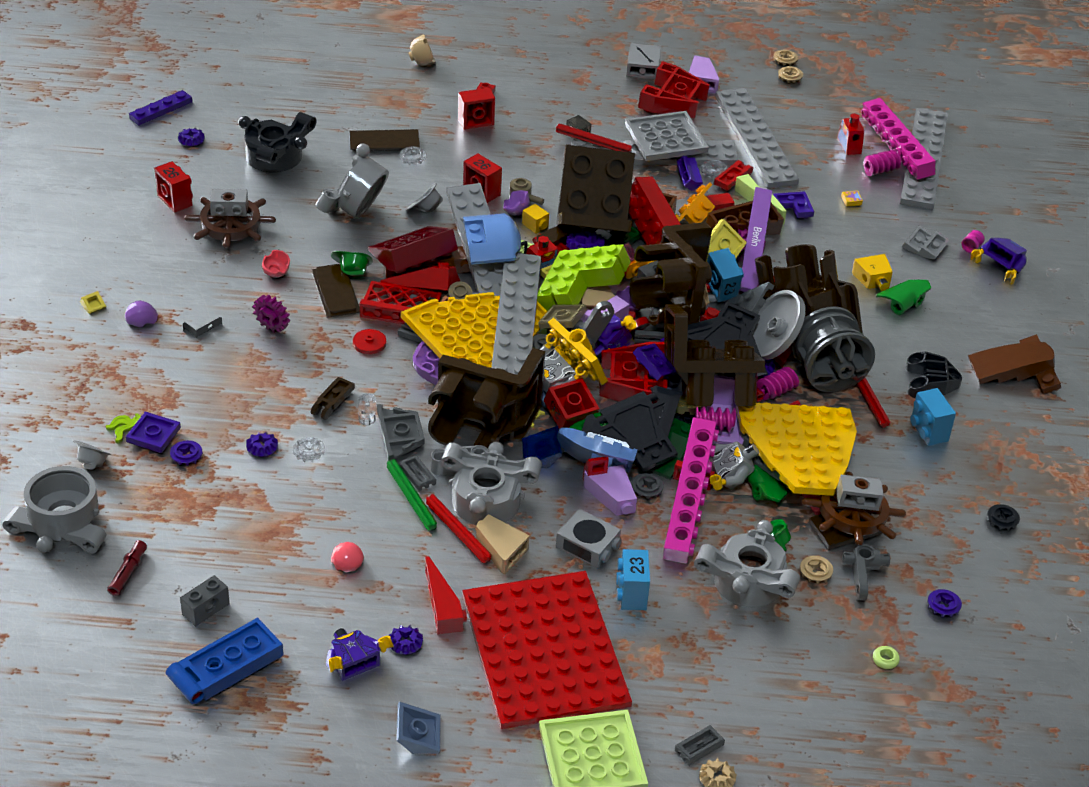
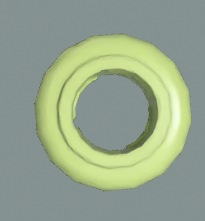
[873,646,900,670]

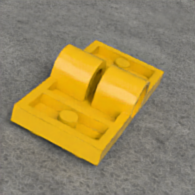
[548,317,608,385]

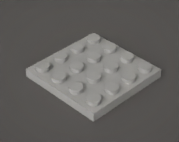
[625,111,709,161]

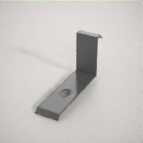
[183,317,222,338]

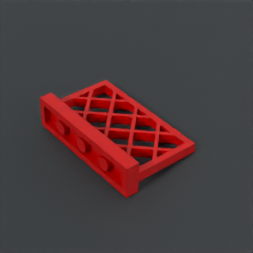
[359,281,442,324]

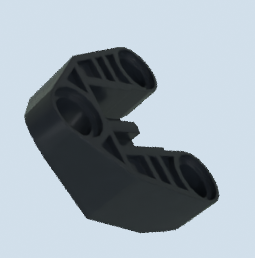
[905,351,962,398]

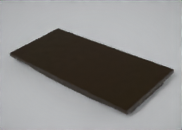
[350,129,420,151]
[312,264,360,318]

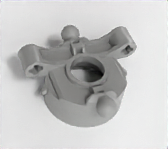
[316,144,389,219]
[441,442,542,525]
[3,466,106,554]
[694,520,800,607]

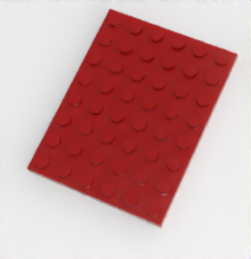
[462,571,632,729]

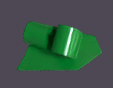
[876,279,931,315]
[746,465,788,503]

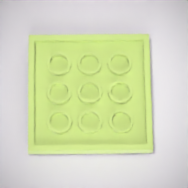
[539,710,648,787]

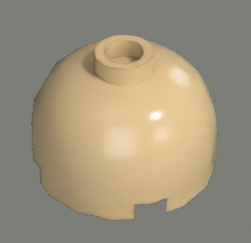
[408,35,436,67]

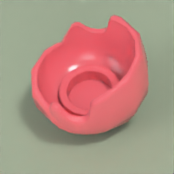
[262,250,290,278]
[331,542,364,572]

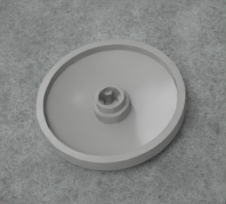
[752,290,805,360]

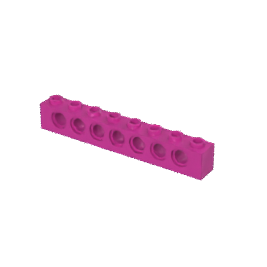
[861,98,935,180]
[663,417,719,564]

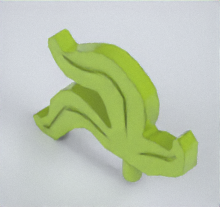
[106,413,141,443]

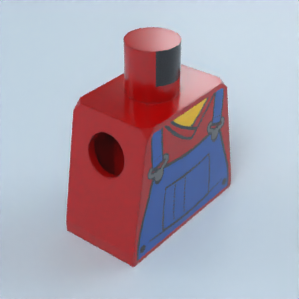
[837,113,864,155]
[526,236,559,278]

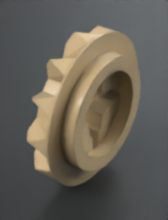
[773,50,798,66]
[778,66,803,83]
[799,556,833,584]
[699,758,737,787]

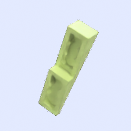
[735,174,787,225]

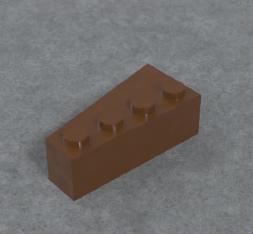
[706,201,784,235]

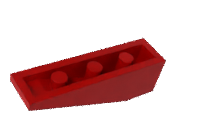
[425,556,467,635]

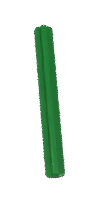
[387,459,437,531]

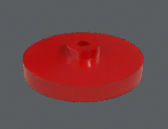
[353,329,386,354]

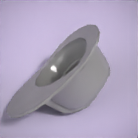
[405,183,443,212]
[73,440,111,470]

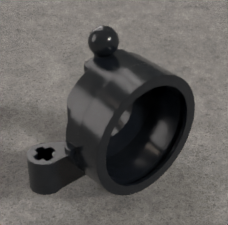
[238,112,317,173]

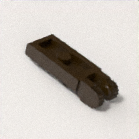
[311,377,355,420]

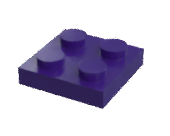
[633,343,677,381]
[125,412,181,453]

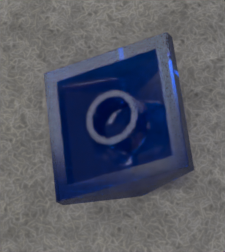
[522,425,562,468]

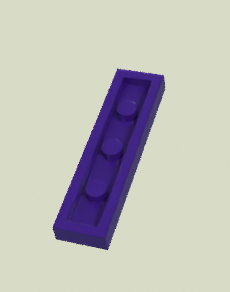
[129,90,193,126]

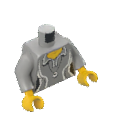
[540,333,588,393]
[710,442,759,490]

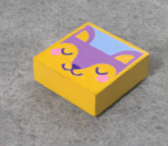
[841,191,863,207]

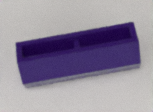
[677,155,703,191]

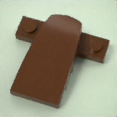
[968,334,1061,394]

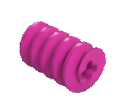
[863,150,901,176]
[757,367,799,400]
[695,406,736,433]

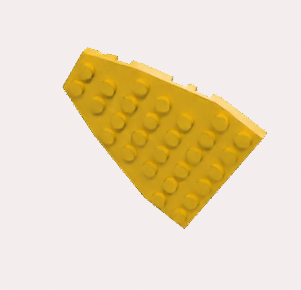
[401,292,547,367]
[735,402,857,496]

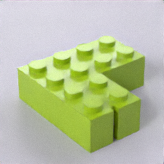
[537,244,631,311]

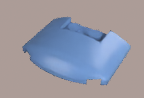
[463,213,521,265]

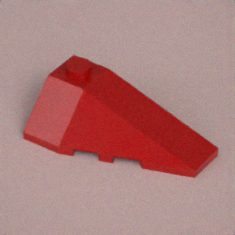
[380,262,461,291]

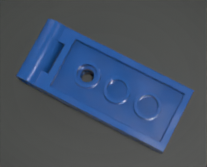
[166,617,284,704]

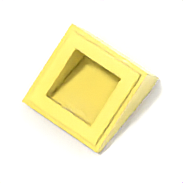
[80,291,106,314]

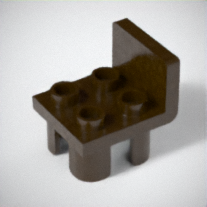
[556,145,635,234]
[629,222,712,326]
[755,244,863,334]
[664,304,765,406]
[428,348,545,449]

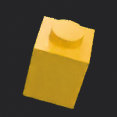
[522,204,549,234]

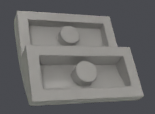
[902,225,950,260]

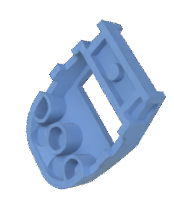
[557,428,637,473]

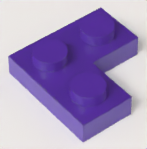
[773,191,814,218]

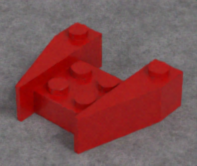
[638,61,710,118]
[599,342,667,404]

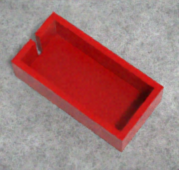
[629,176,681,245]

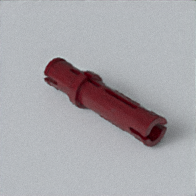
[107,540,147,596]

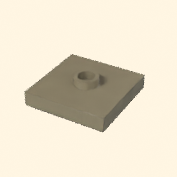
[538,304,587,328]

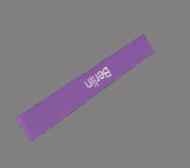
[739,187,772,292]

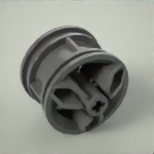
[791,307,875,392]

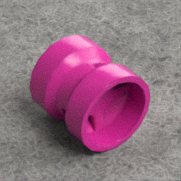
[961,230,985,253]

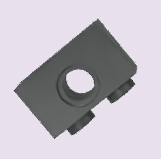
[180,575,230,627]

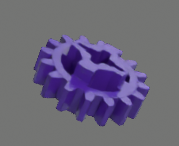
[566,230,605,250]

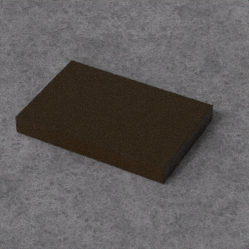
[809,510,882,550]

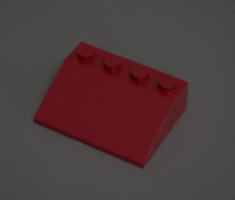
[367,226,458,273]

